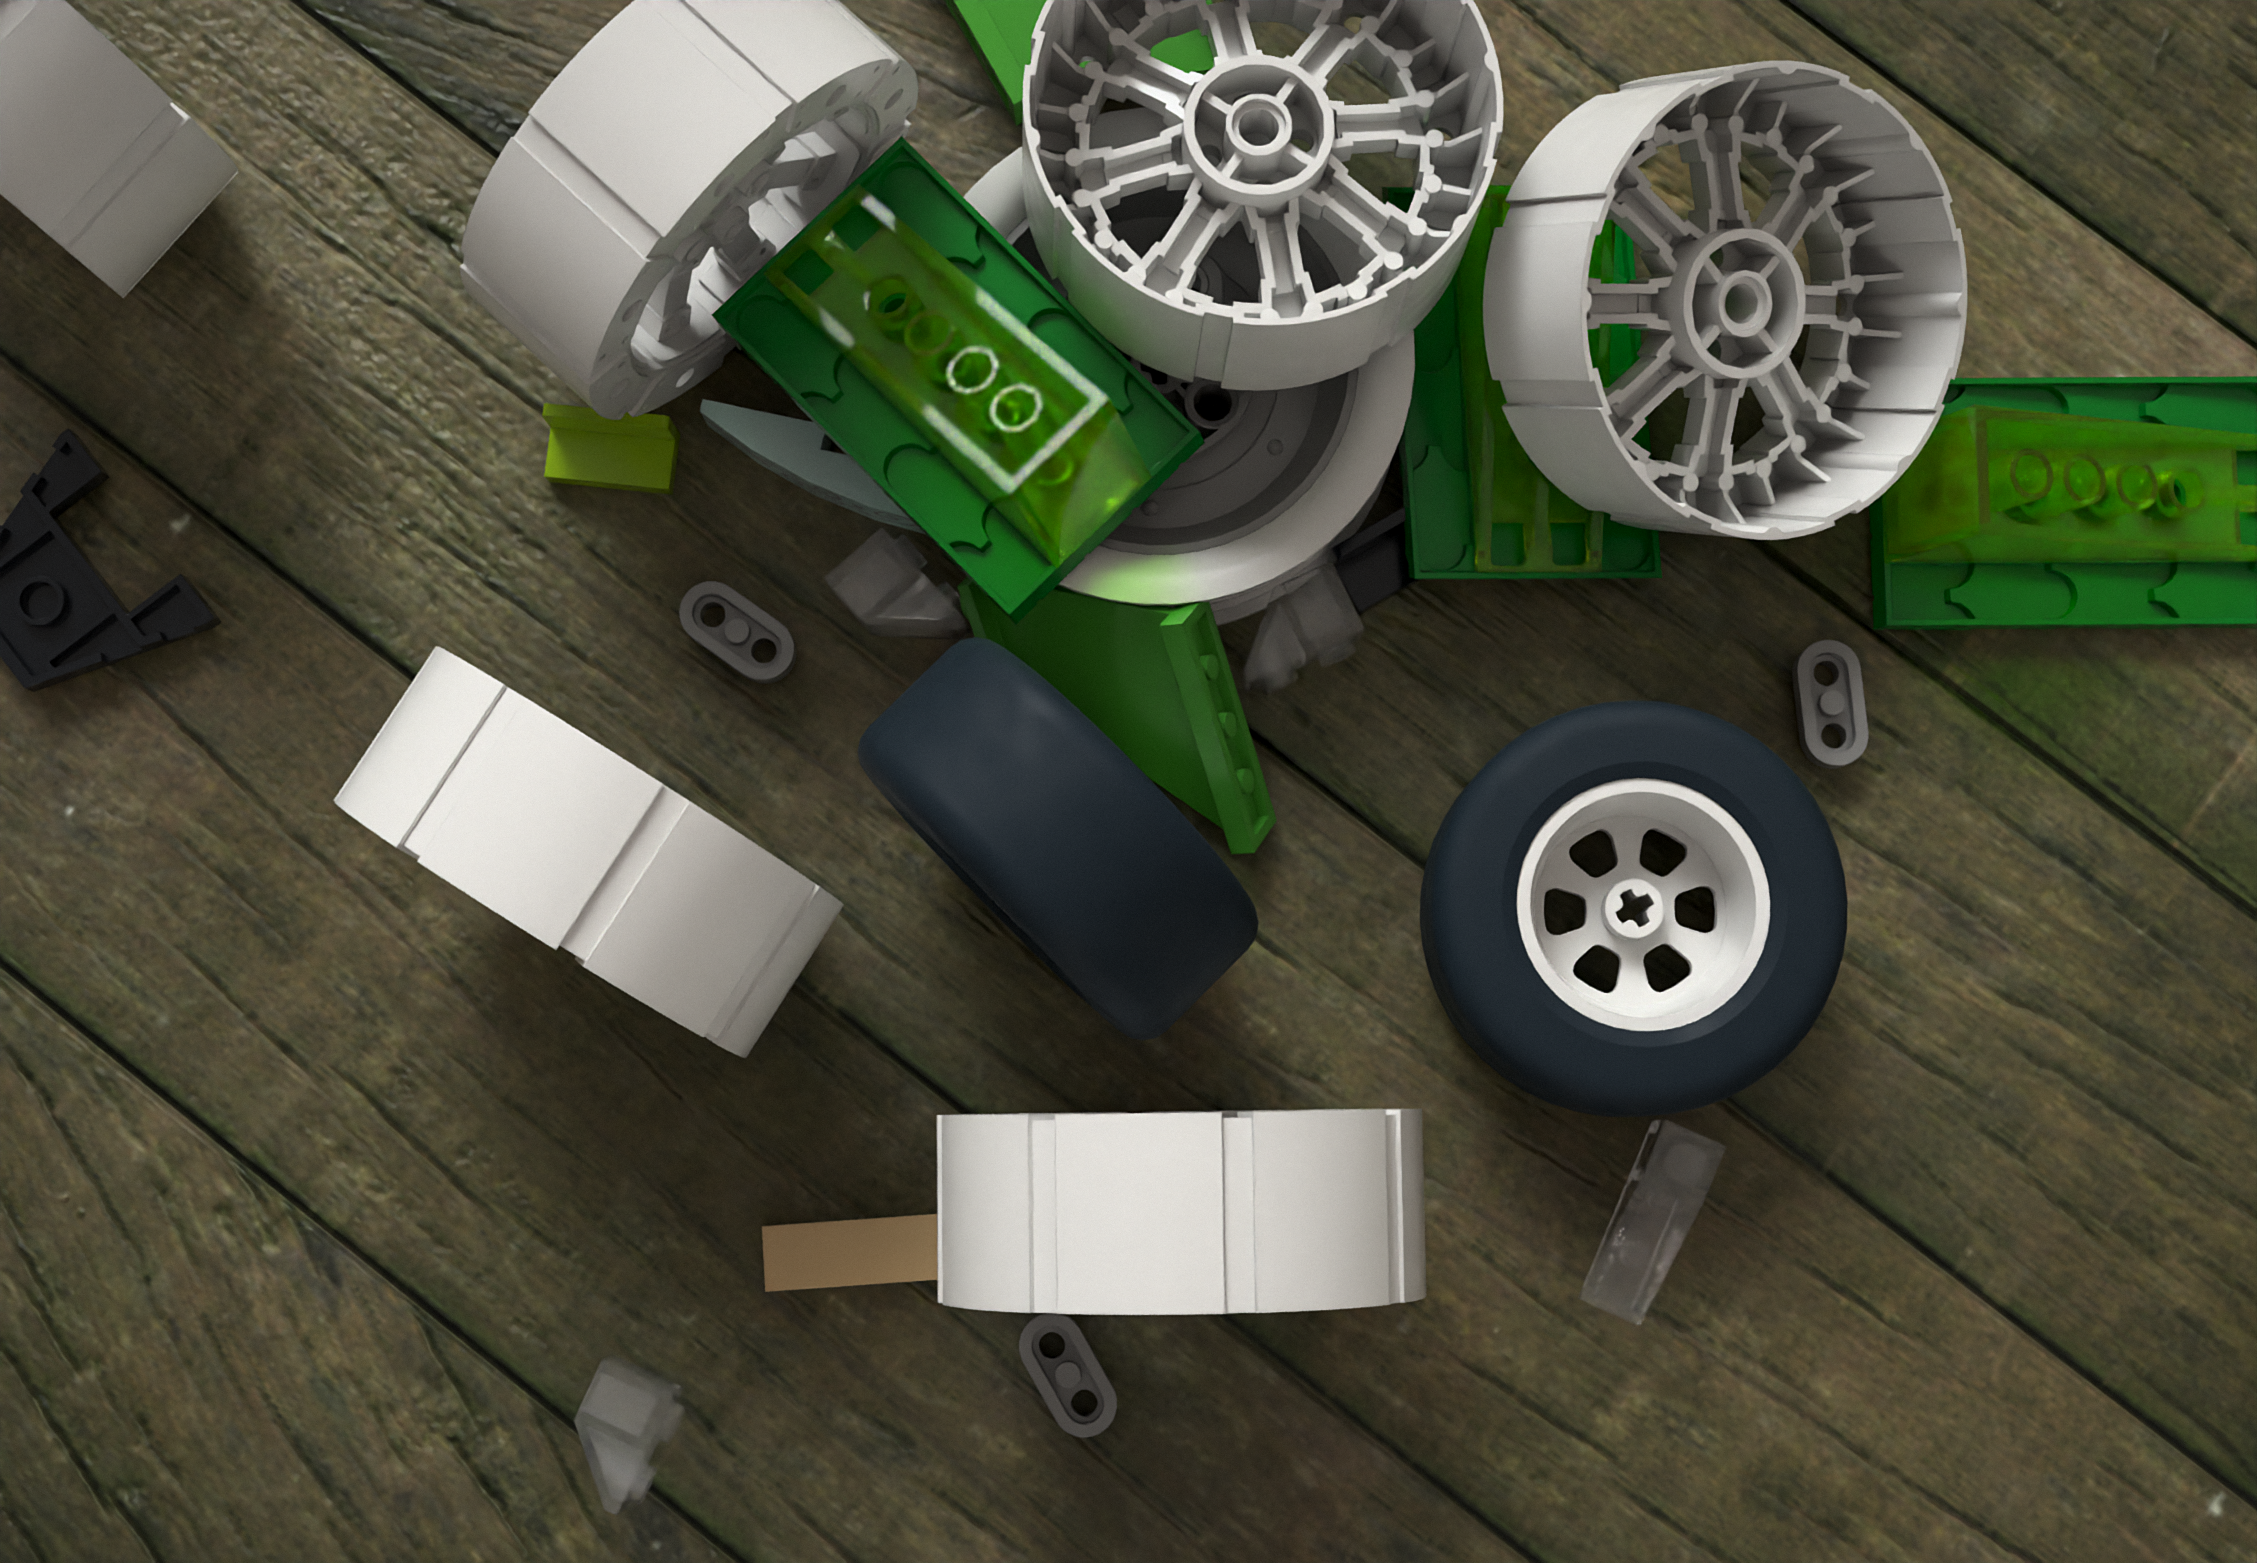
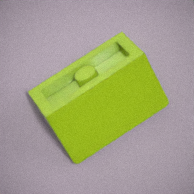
[542,403,680,495]

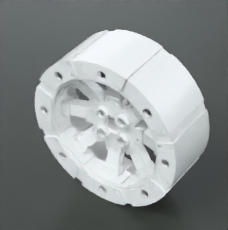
[0,0,238,298]
[460,0,918,420]
[1022,0,1503,391]
[1483,61,1968,540]
[333,646,844,1058]
[936,1109,1426,1315]

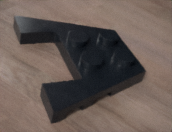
[0,428,222,692]

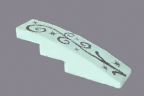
[700,399,925,534]

